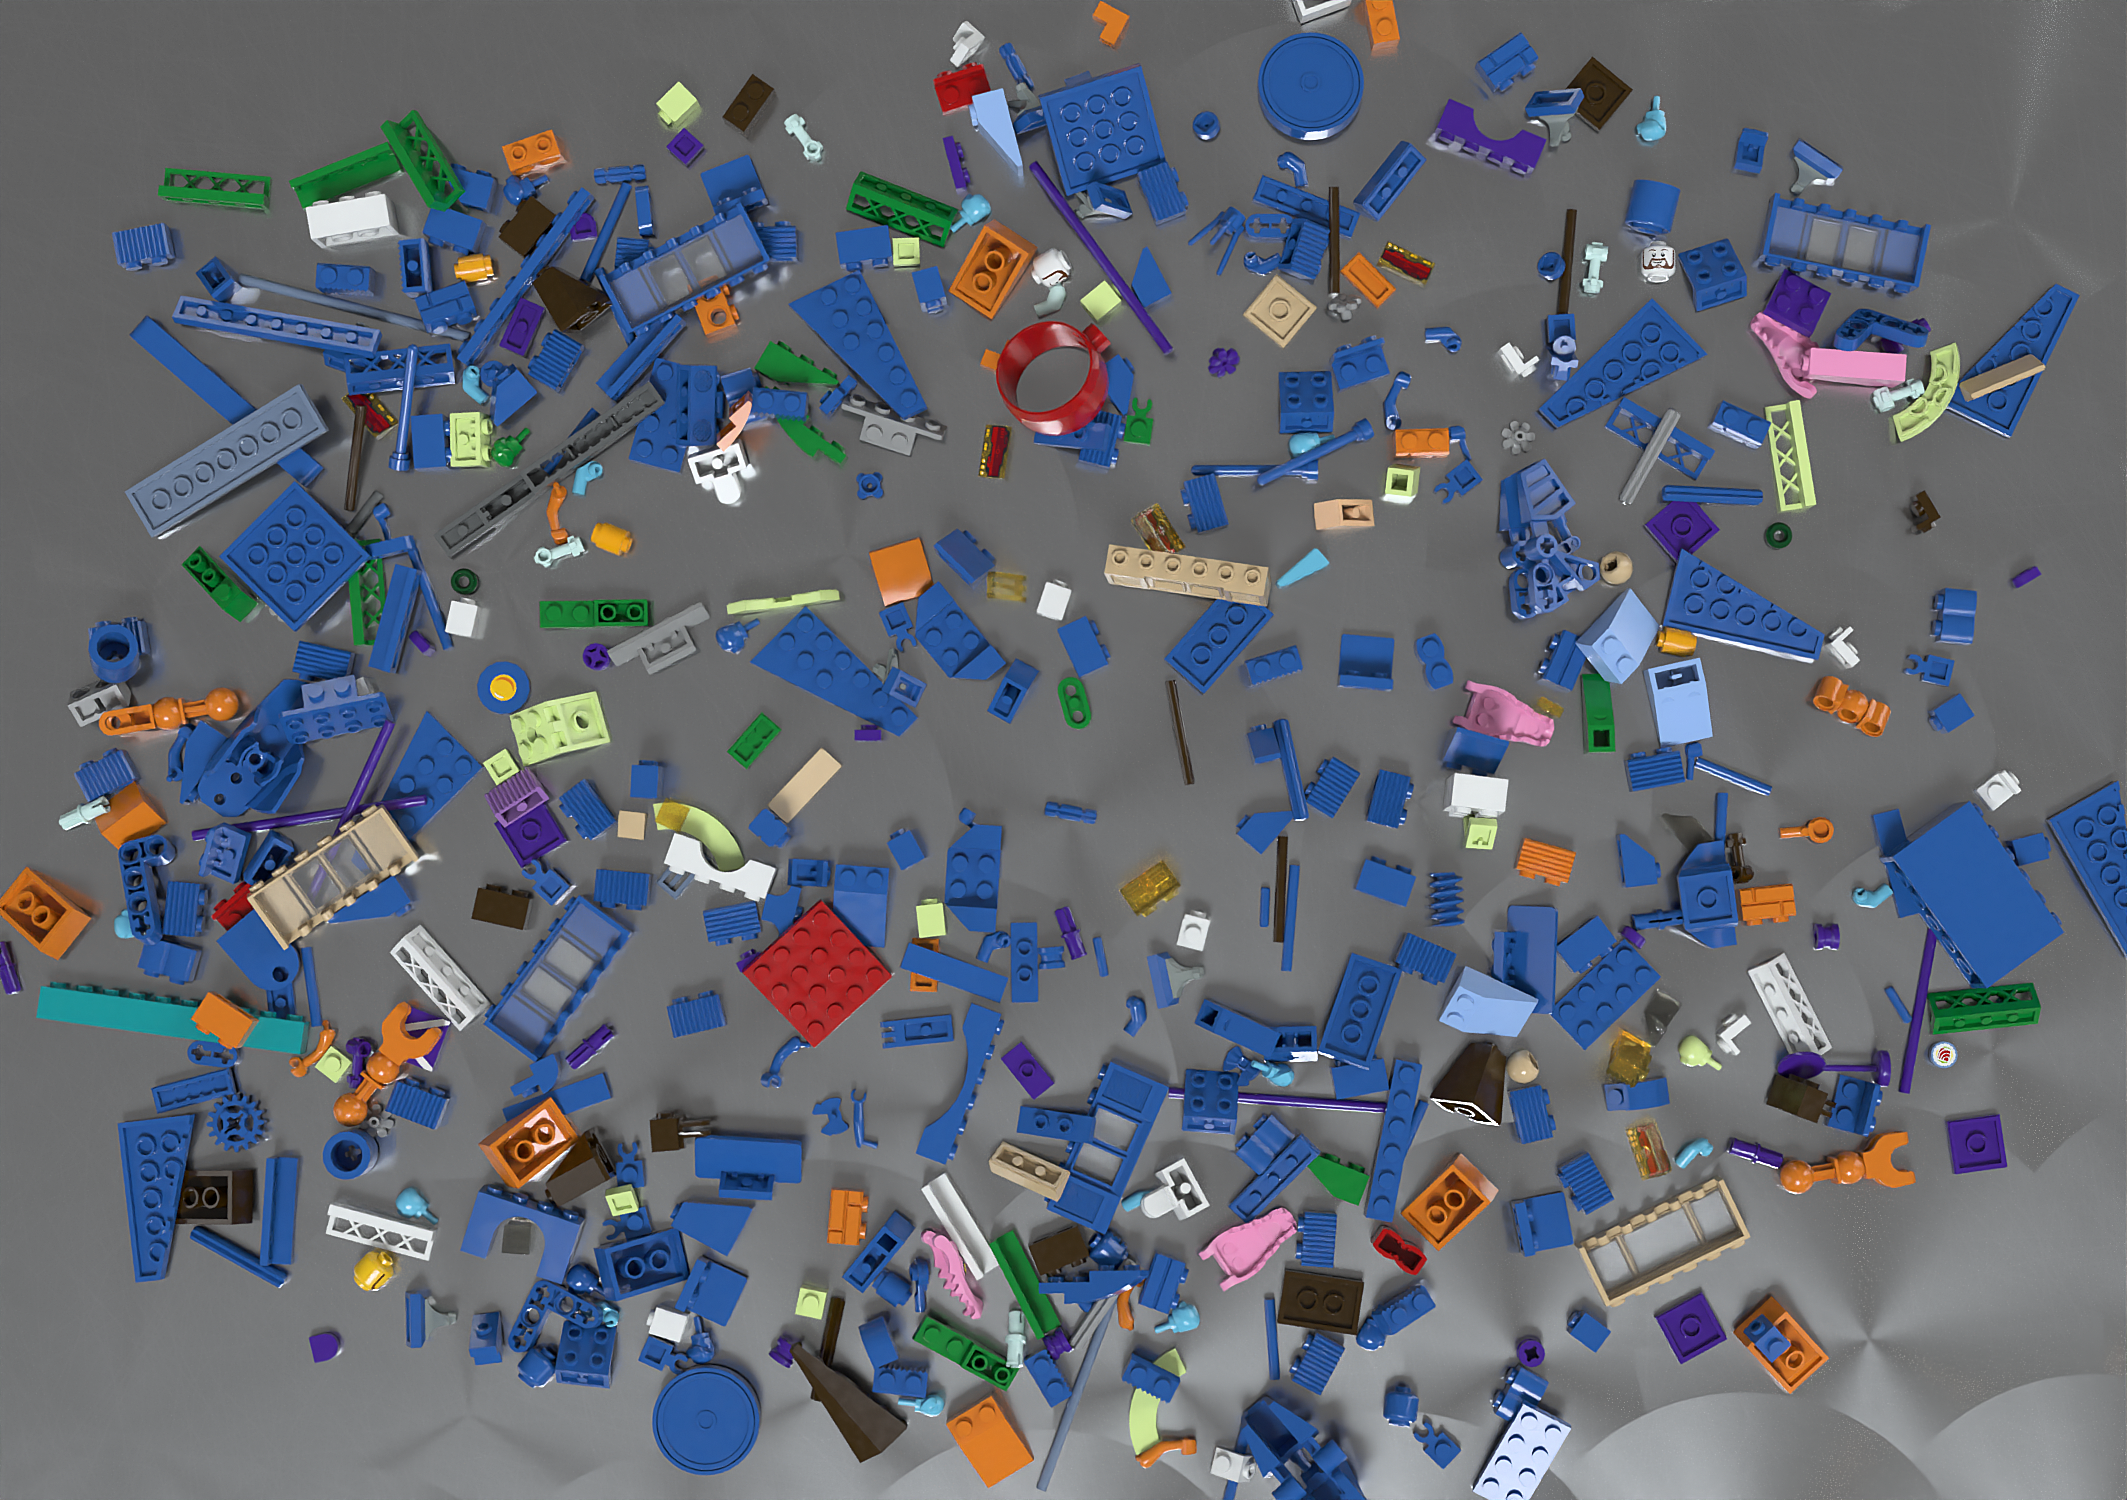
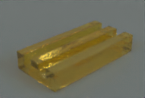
[987,571,1026,602]

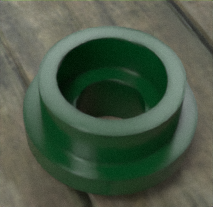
[1765,522,1792,549]
[451,568,478,595]

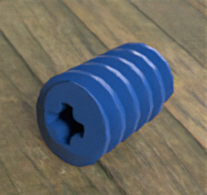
[1429,872,1465,926]

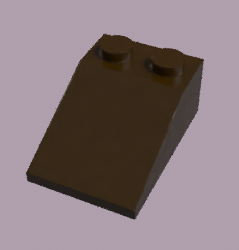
[175,1170,253,1225]

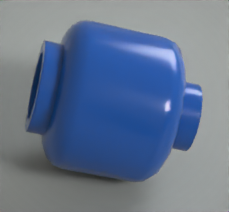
[1088,1230,1128,1270]
[517,1347,556,1388]
[1383,1387,1419,1427]

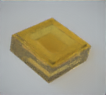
[1534,697,1564,719]
[655,798,690,833]

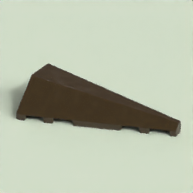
[790,1342,908,1463]

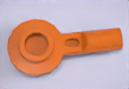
[1779,817,1834,843]

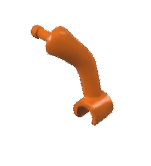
[546,482,568,545]
[289,1020,335,1077]
[1117,1279,1145,1331]
[1135,1437,1197,1468]

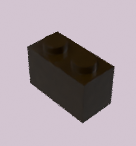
[722,74,777,138]
[499,196,556,259]
[471,883,534,930]
[1028,1224,1090,1278]

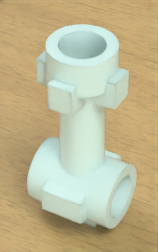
[784,114,823,161]
[1582,242,1608,293]
[1872,379,1925,412]
[534,536,585,568]

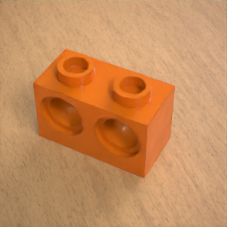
[502,129,565,177]
[687,274,739,338]

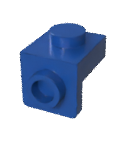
[1734,128,1769,174]
[787,859,831,887]
[1743,1314,1791,1363]

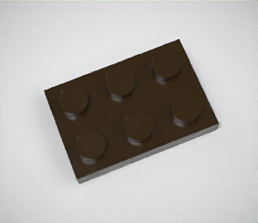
[1277,1269,1364,1336]

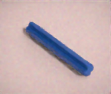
[1661,485,1763,505]
[1273,719,1309,821]
[190,1226,287,1288]

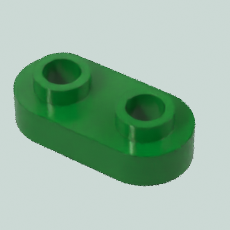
[1058,677,1091,729]

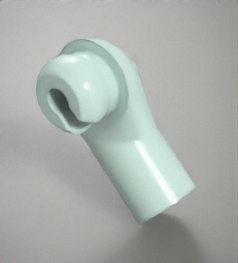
[1033,283,1066,318]

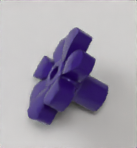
[1208,348,1240,378]

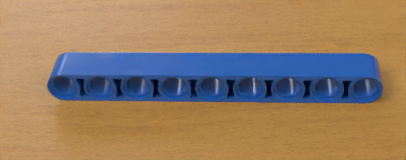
[129,315,324,488]

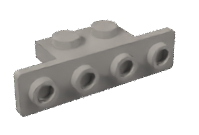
[841,394,947,456]
[607,602,710,675]

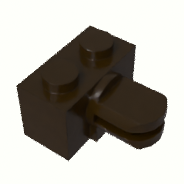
[1766,1073,1837,1124]
[649,1110,711,1152]

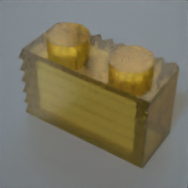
[1119,860,1181,918]
[1606,1030,1652,1088]

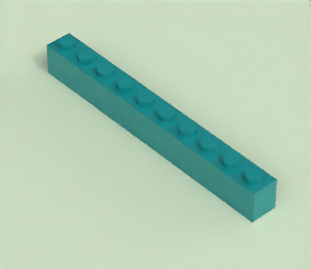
[36,981,310,1054]

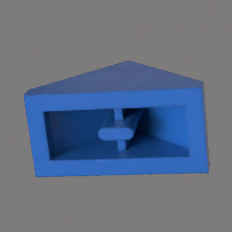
[196,256,243,303]

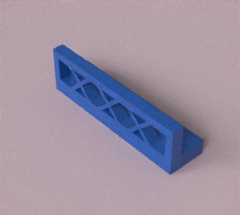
[596,312,687,402]
[343,343,455,395]
[1604,397,1715,481]
[368,564,423,673]
[259,1156,300,1266]

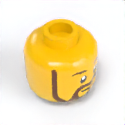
[354,1251,394,1291]

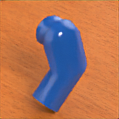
[1277,152,1308,187]
[1244,252,1281,275]
[1425,326,1462,352]
[976,931,1011,963]
[1123,996,1147,1037]

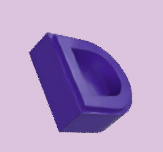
[570,213,598,242]
[2011,566,2041,589]
[408,630,436,657]
[1617,925,1646,949]
[309,1333,340,1363]

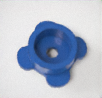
[856,472,883,499]

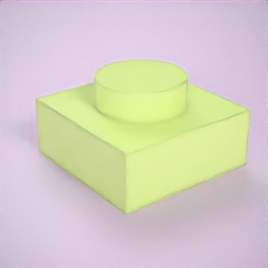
[892,237,920,266]
[483,749,520,785]
[315,1046,352,1083]
[605,1184,639,1216]

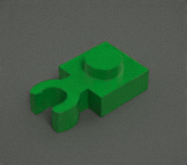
[1124,397,1153,446]

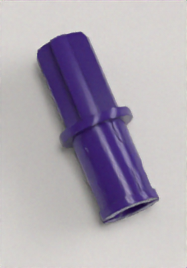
[1055,906,1087,960]
[0,941,21,995]
[565,1023,615,1069]
[1729,1138,1783,1169]

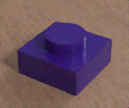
[666,128,704,166]
[854,725,882,741]
[736,949,762,973]

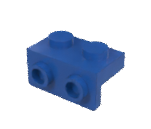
[198,822,252,884]

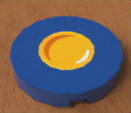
[477,661,531,714]

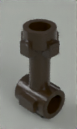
[1726,833,1754,884]

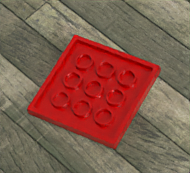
[742,899,892,1048]

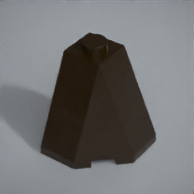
[532,266,613,334]
[1430,1041,1506,1126]
[545,1128,617,1207]

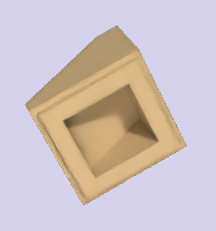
[617,810,647,840]

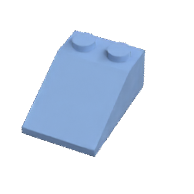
[968,88,1023,177]
[1575,588,1660,684]
[1439,966,1539,1037]

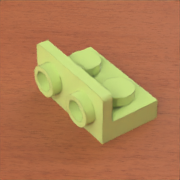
[450,412,493,468]

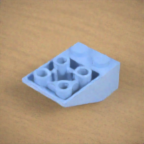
[1643,658,1713,748]

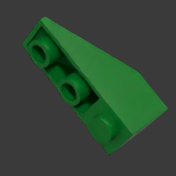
[754,341,840,388]
[181,546,259,622]
[1582,674,1616,754]
[1307,1153,1370,1206]

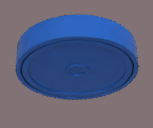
[1257,32,1364,140]
[652,1365,761,1475]

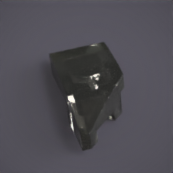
[1661,813,1713,854]
[1644,989,1682,1048]
[502,1217,533,1255]

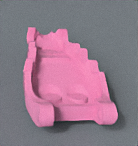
[1750,311,1819,399]
[1453,680,1554,747]
[1198,1207,1297,1292]
[921,1230,983,1319]

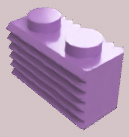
[484,767,550,828]

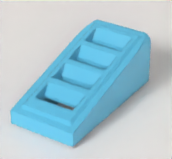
[1275,548,1329,589]

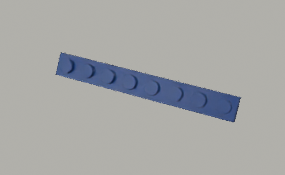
[457,187,595,366]
[172,296,382,358]

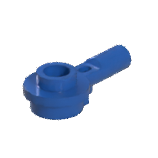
[909,1259,929,1312]

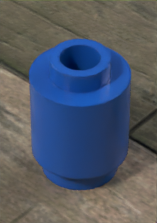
[871,1269,912,1308]

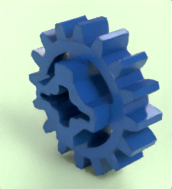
[206,1094,267,1152]

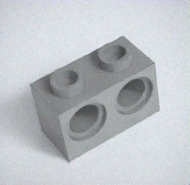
[67,679,131,727]

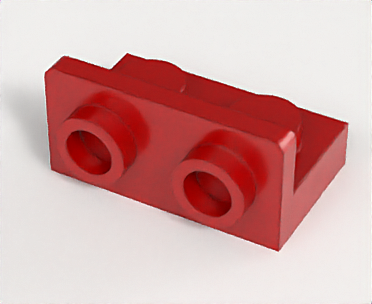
[933,62,991,115]
[211,881,254,931]

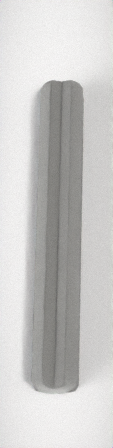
[1620,408,1681,504]
[1068,1259,1137,1350]

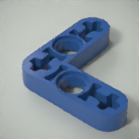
[1833,309,1929,351]
[508,1280,603,1353]

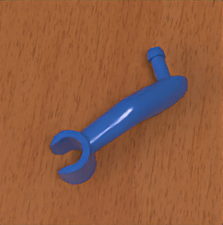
[1384,371,1411,430]
[166,723,196,782]
[760,1036,811,1088]
[850,1089,878,1149]

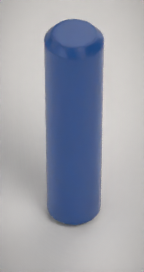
[1259,887,1270,927]
[1092,937,1109,977]
[1885,986,1912,1024]

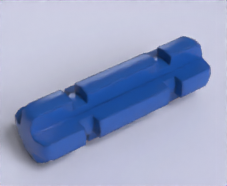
[999,43,1034,90]
[594,164,646,184]
[1045,802,1097,824]

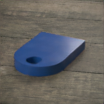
[216,909,300,991]

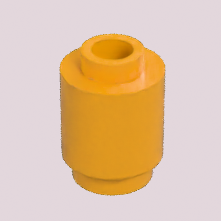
[454,253,494,283]
[591,522,632,556]
[1655,626,1697,658]

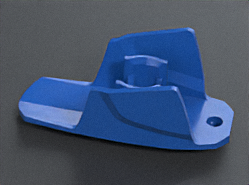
[197,679,309,817]

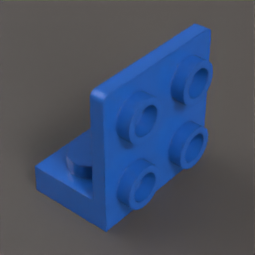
[700,155,768,215]
[1678,238,1747,312]
[1329,335,1390,391]
[1278,371,1334,433]
[1337,634,1394,691]
[1182,1069,1239,1135]
[1826,1074,1883,1137]
[1511,1192,1574,1257]
[674,1256,747,1326]
[555,1321,617,1389]

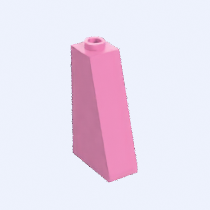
[1800,348,1907,388]

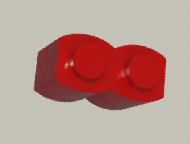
[1370,1226,1427,1275]

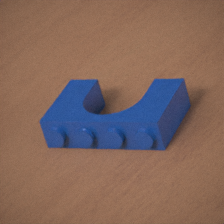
[460,1184,585,1284]

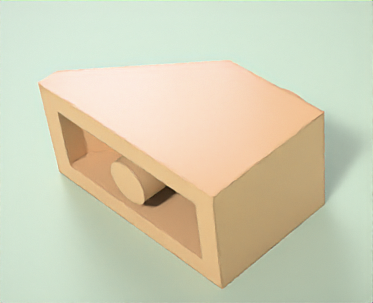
[1314,499,1375,530]

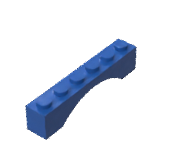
[915,1002,1004,1165]
[1363,1058,1422,1223]

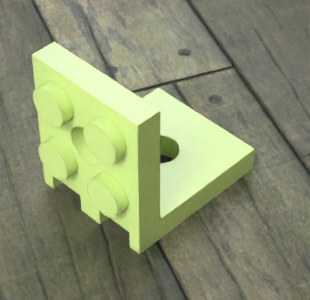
[510,691,610,766]

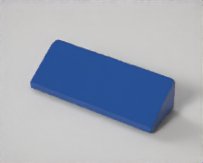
[1353,141,1427,221]

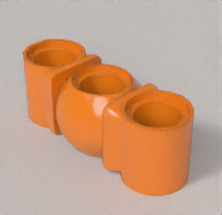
[1813,676,1891,737]

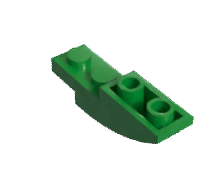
[765,386,848,466]
[539,599,648,629]
[912,1315,1020,1391]

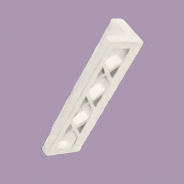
[390,925,491,1031]
[1748,953,1832,1055]
[921,1173,999,1280]
[325,1202,438,1261]

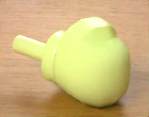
[1678,1035,1722,1071]

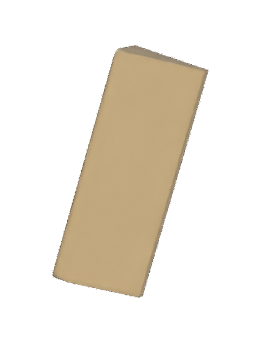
[1959,354,2046,402]
[767,748,842,824]
[989,1141,1070,1202]

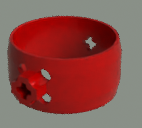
[996,321,1111,436]

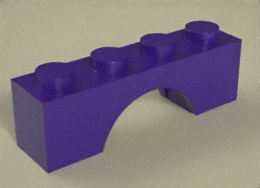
[1434,99,1547,174]

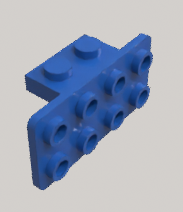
[279,675,394,744]
[1491,906,1558,1014]
[695,1135,802,1200]

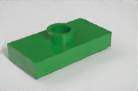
[727,712,782,769]

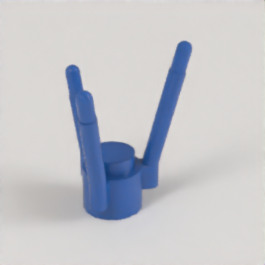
[1188,206,1246,275]

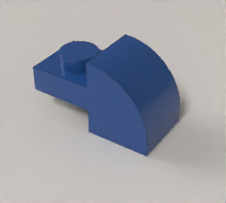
[510,1052,562,1098]

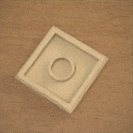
[1243,274,1317,349]

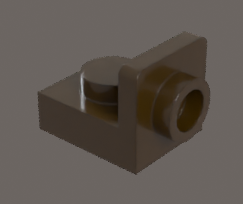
[1910,490,1941,534]

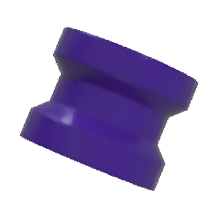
[583,643,611,671]
[1813,924,1840,950]
[1042,1327,1074,1361]
[768,1335,795,1368]
[1516,1338,1545,1367]

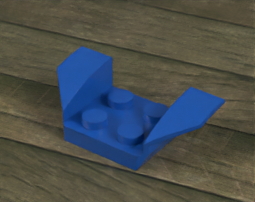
[915,581,1006,680]
[944,825,1002,933]
[1677,840,1738,949]

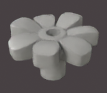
[1328,293,1362,320]
[1501,421,1535,455]
[360,1104,395,1138]

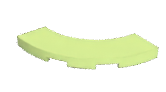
[1892,342,1960,442]
[727,589,840,614]
[653,803,746,872]
[1129,1347,1187,1455]

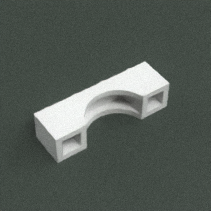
[664,833,777,902]

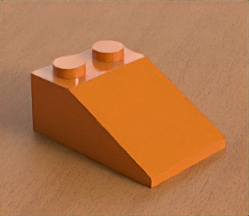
[948,219,1038,319]
[0,866,91,960]
[478,1097,579,1189]
[1400,1153,1499,1251]
[1733,1296,1829,1394]
[946,1392,1034,1488]

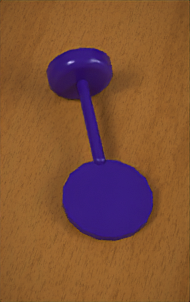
[1777,1050,1891,1087]

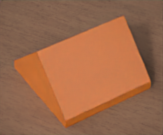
[95,781,167,850]

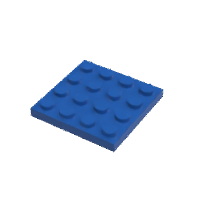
[1038,63,1166,196]
[219,481,372,632]

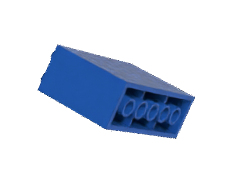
[1879,801,2064,988]

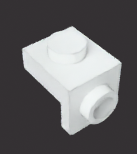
[1715,1013,1751,1055]
[1210,1447,1256,1483]

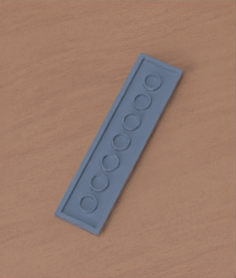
[125,384,329,538]

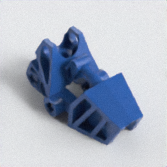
[1499,459,1600,620]
[1241,1396,1368,1500]

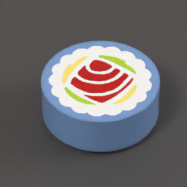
[1929,1041,1958,1068]

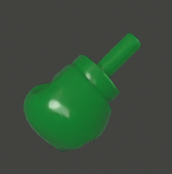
[491,427,530,467]

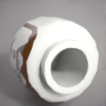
[1641,241,1676,282]
[1031,248,1072,288]

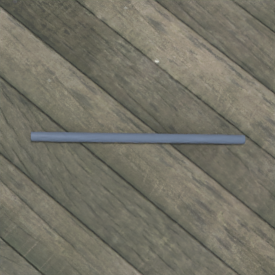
[238,273,471,341]
[1036,1297,1118,1492]

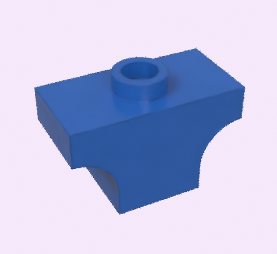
[761,885,803,936]
[469,1312,504,1365]

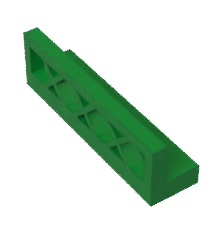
[380,110,465,212]
[289,142,402,211]
[158,168,272,209]
[846,171,959,247]
[348,539,387,647]
[1927,983,2041,1035]
[989,1229,1061,1340]

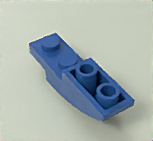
[1039,1265,1149,1304]

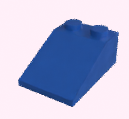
[933,528,996,590]
[1440,727,1510,777]
[833,864,891,948]
[593,1228,689,1301]

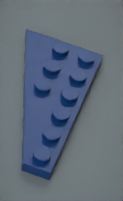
[788,270,928,420]
[1946,284,2080,438]
[1538,298,1708,429]
[1662,548,1825,660]
[750,606,918,737]
[351,711,484,875]
[2047,781,2127,959]
[117,1114,195,1283]

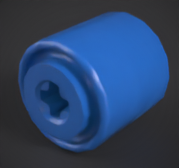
[1625,180,1681,235]
[88,624,140,683]
[323,1129,378,1180]

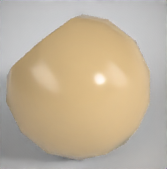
[1599,551,1633,585]
[1506,1050,1539,1084]

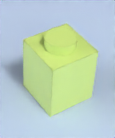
[656,82,700,127]
[1080,280,1122,324]
[1385,464,1420,497]
[916,898,947,938]
[795,1284,829,1319]

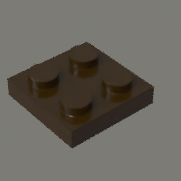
[1566,56,1633,132]

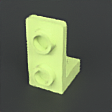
[1462,814,1497,849]

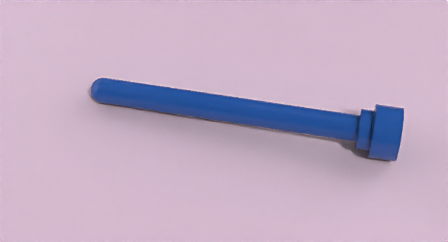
[388,344,418,471]
[1257,418,1374,485]
[1191,459,1318,481]

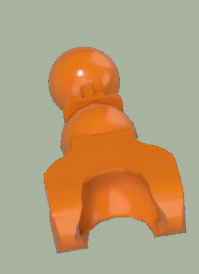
[99,687,239,735]
[333,1001,443,1127]
[1780,1131,1916,1194]

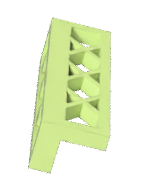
[1763,400,1816,512]

